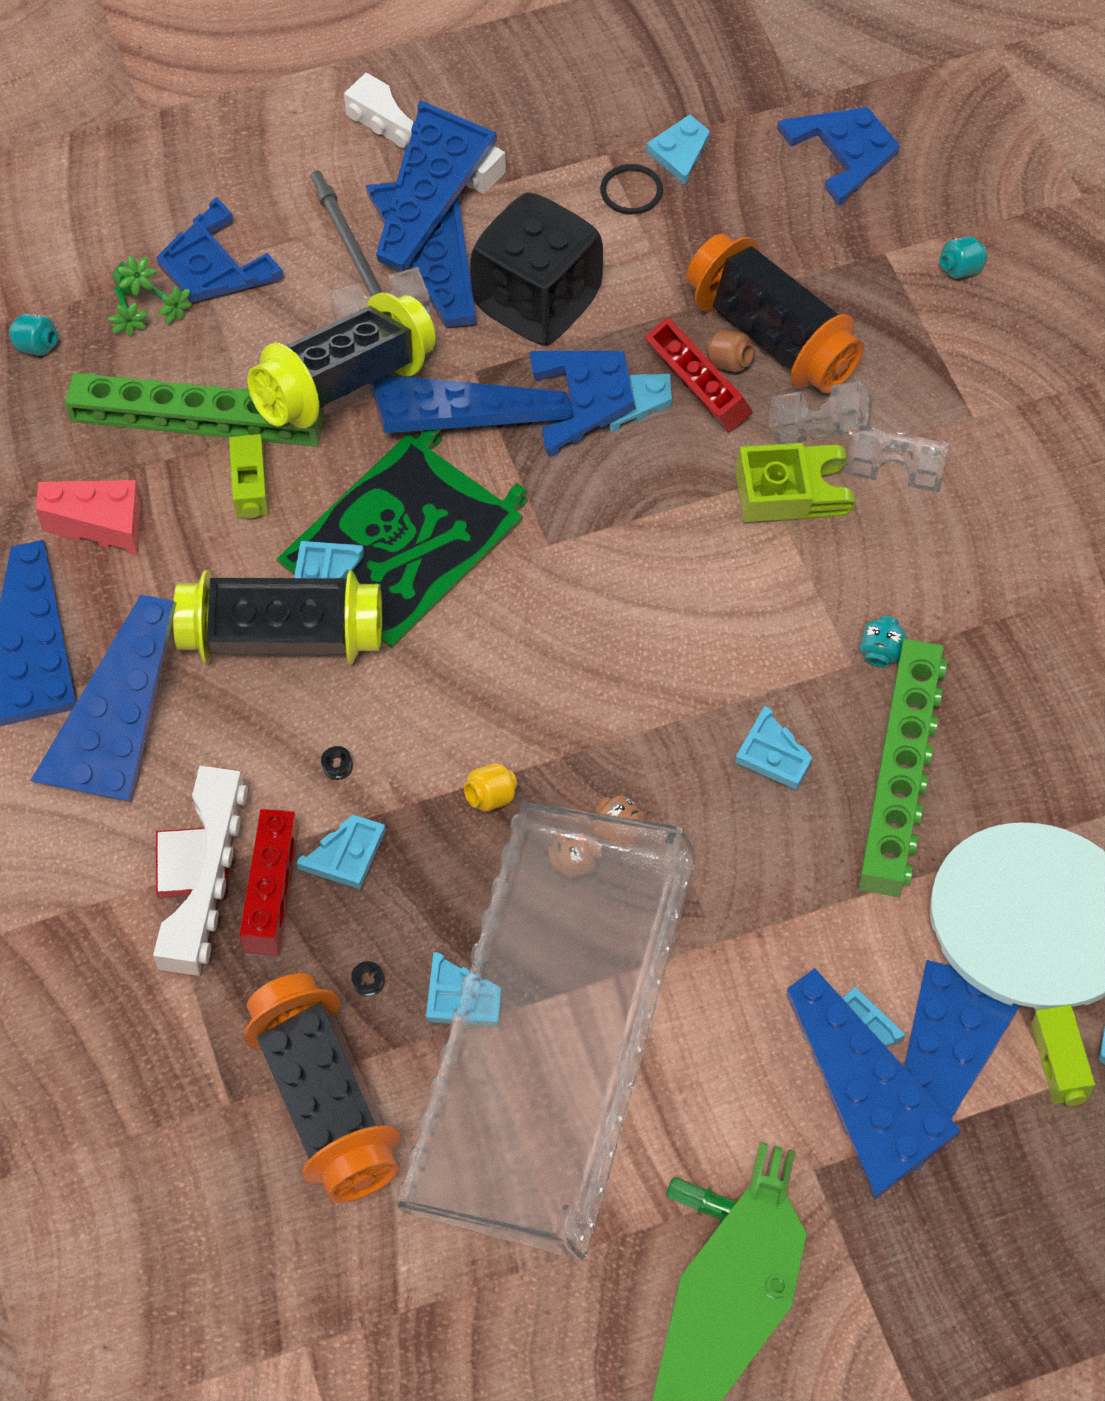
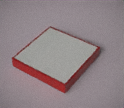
[156,828,228,899]

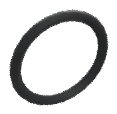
[600,164,663,214]

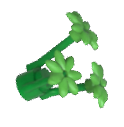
[108,255,192,337]

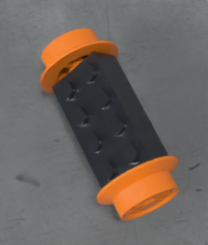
[686,233,864,393]
[243,973,401,1203]

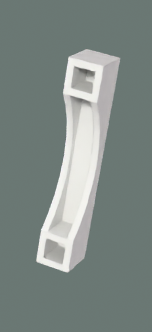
[344,73,506,194]
[153,766,248,976]

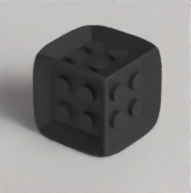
[470,192,603,345]

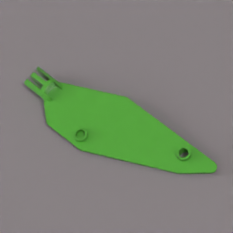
[652,1142,807,1401]

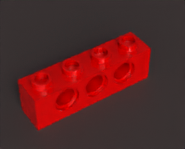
[644,317,753,433]
[239,809,299,956]

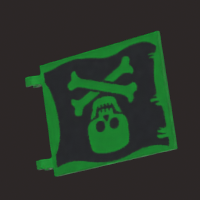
[276,429,528,648]

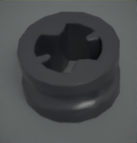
[321,746,353,780]
[351,961,385,997]

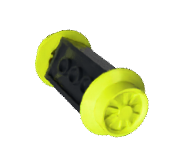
[247,293,436,428]
[173,570,382,665]

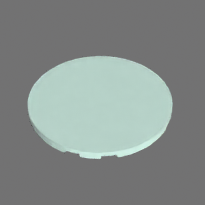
[930,822,1105,1011]

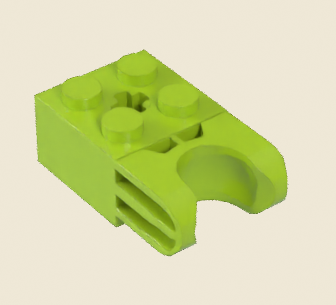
[735,443,856,522]

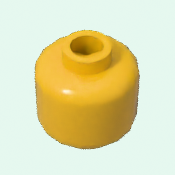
[464,762,517,812]

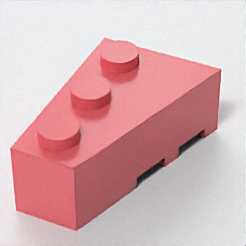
[36,480,141,556]

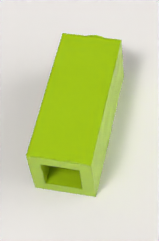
[229,434,268,519]
[1031,1004,1095,1106]

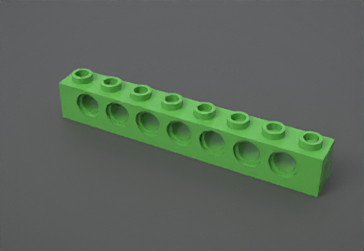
[65,373,324,447]
[858,638,948,898]

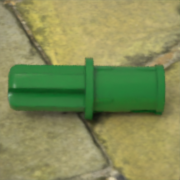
[666,1177,737,1221]

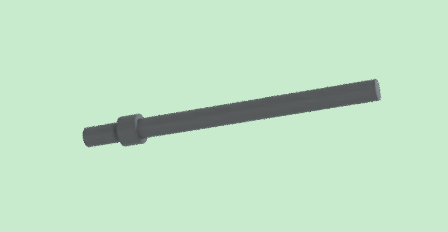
[310,170,383,297]

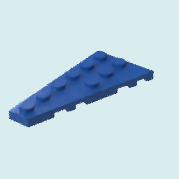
[376,100,497,273]
[366,182,476,327]
[370,375,573,433]
[0,540,76,726]
[30,594,177,802]
[904,960,1021,1171]
[786,968,961,1200]

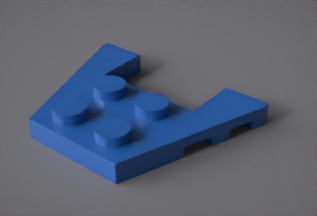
[777,107,900,206]
[156,197,284,303]
[529,351,636,457]

